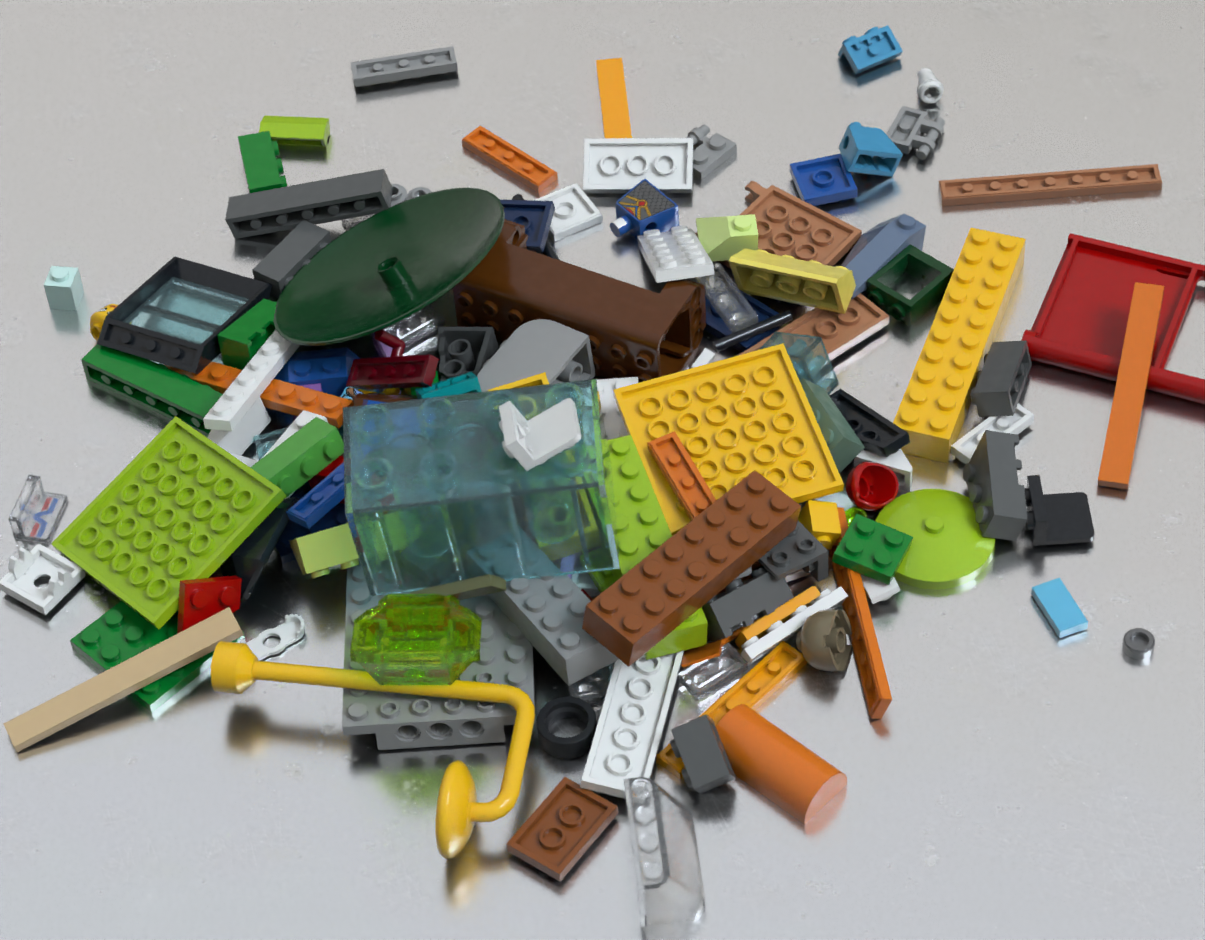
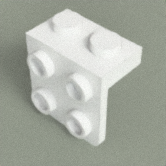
[499,398,581,471]

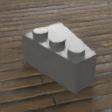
[963,430,1028,541]

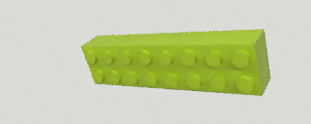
[573,435,708,660]

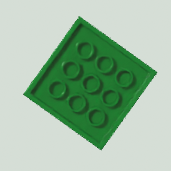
[70,601,245,713]

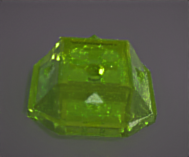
[350,594,482,685]

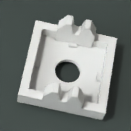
[0,543,86,615]

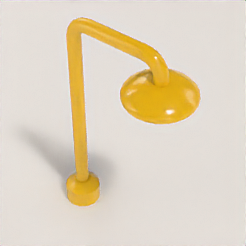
[211,641,535,859]

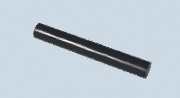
[712,310,793,352]

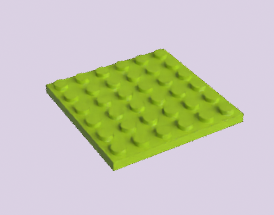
[51,416,287,629]

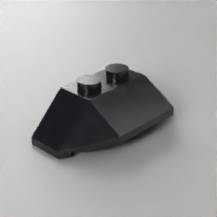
[220,496,300,603]

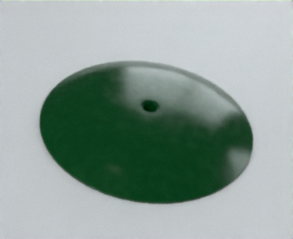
[274,188,505,346]

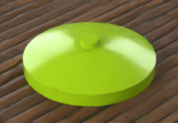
[875,489,995,590]

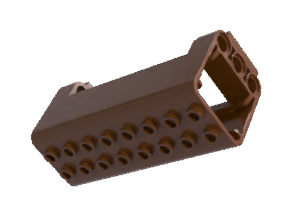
[453,219,706,383]

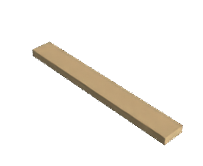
[3,607,244,752]

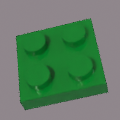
[832,514,913,585]

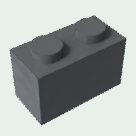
[670,714,736,794]

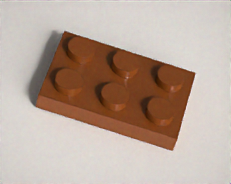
[507,777,618,882]

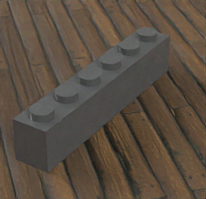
[225,169,393,239]

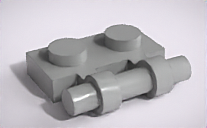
[886,106,945,160]
[687,124,737,180]

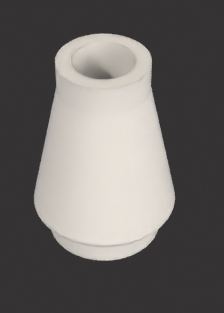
[917,68,944,103]

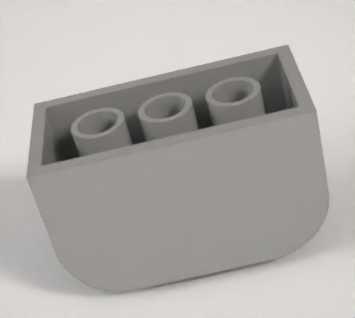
[477,319,596,408]

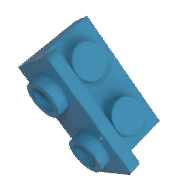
[838,25,903,74]

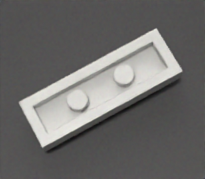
[951,403,1034,464]

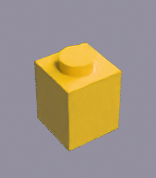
[798,500,841,550]

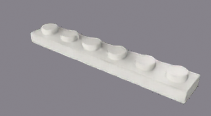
[203,329,300,431]

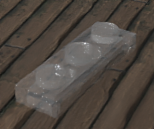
[694,263,758,333]

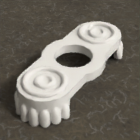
[238,614,305,661]

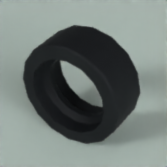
[536,696,597,759]

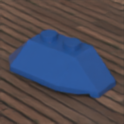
[265,347,379,409]

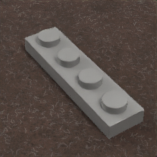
[350,46,458,87]

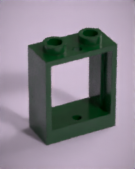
[866,244,954,327]

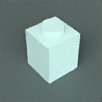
[44,266,84,311]

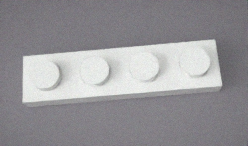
[737,586,848,669]

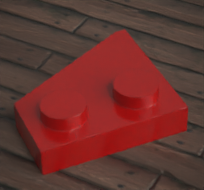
[177,576,242,634]

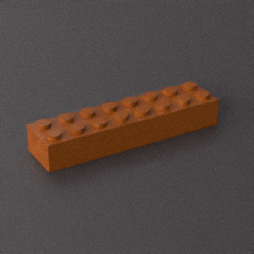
[582,470,801,667]

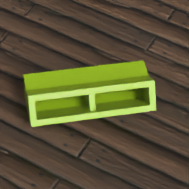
[259,115,330,148]

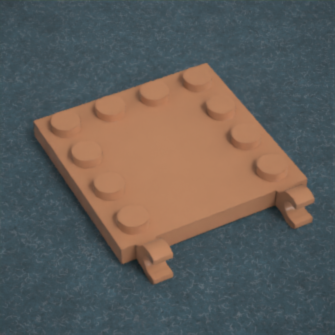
[695,181,862,268]

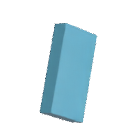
[1031,577,1088,639]

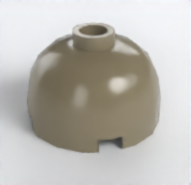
[796,609,852,672]

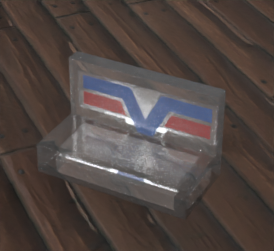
[8,475,68,543]

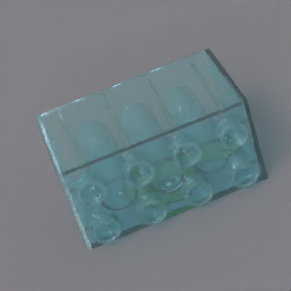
[343,379,620,596]

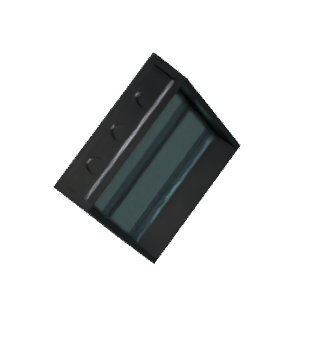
[97,256,273,374]

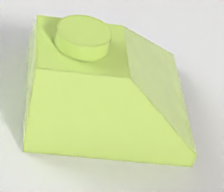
[696,214,758,262]

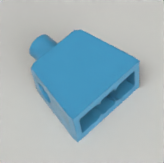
[839,122,903,177]

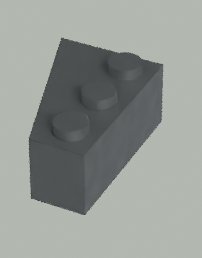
[702,566,794,642]

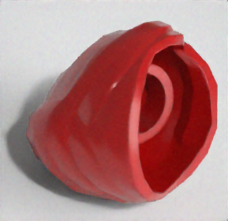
[845,462,898,511]

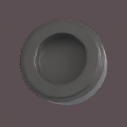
[1122,628,1155,660]

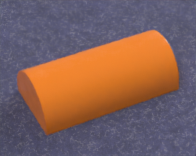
[716,704,847,825]

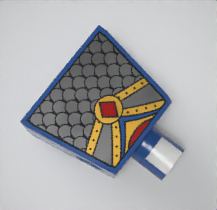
[610,179,679,239]

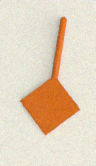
[681,616,763,668]

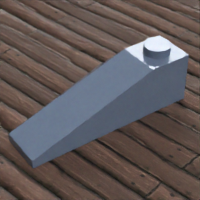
[841,213,926,299]

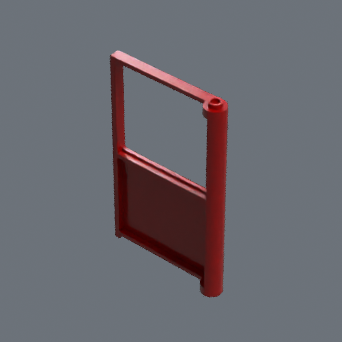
[1021,233,1205,405]

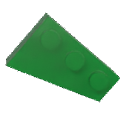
[217,299,277,370]

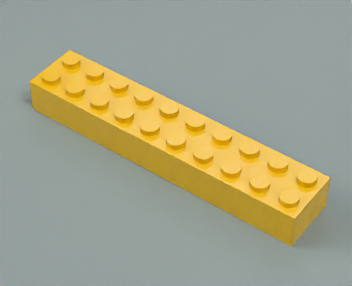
[893,228,1026,463]

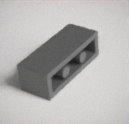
[252,220,331,299]
[971,340,1032,417]

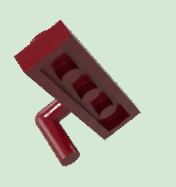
[346,330,439,390]

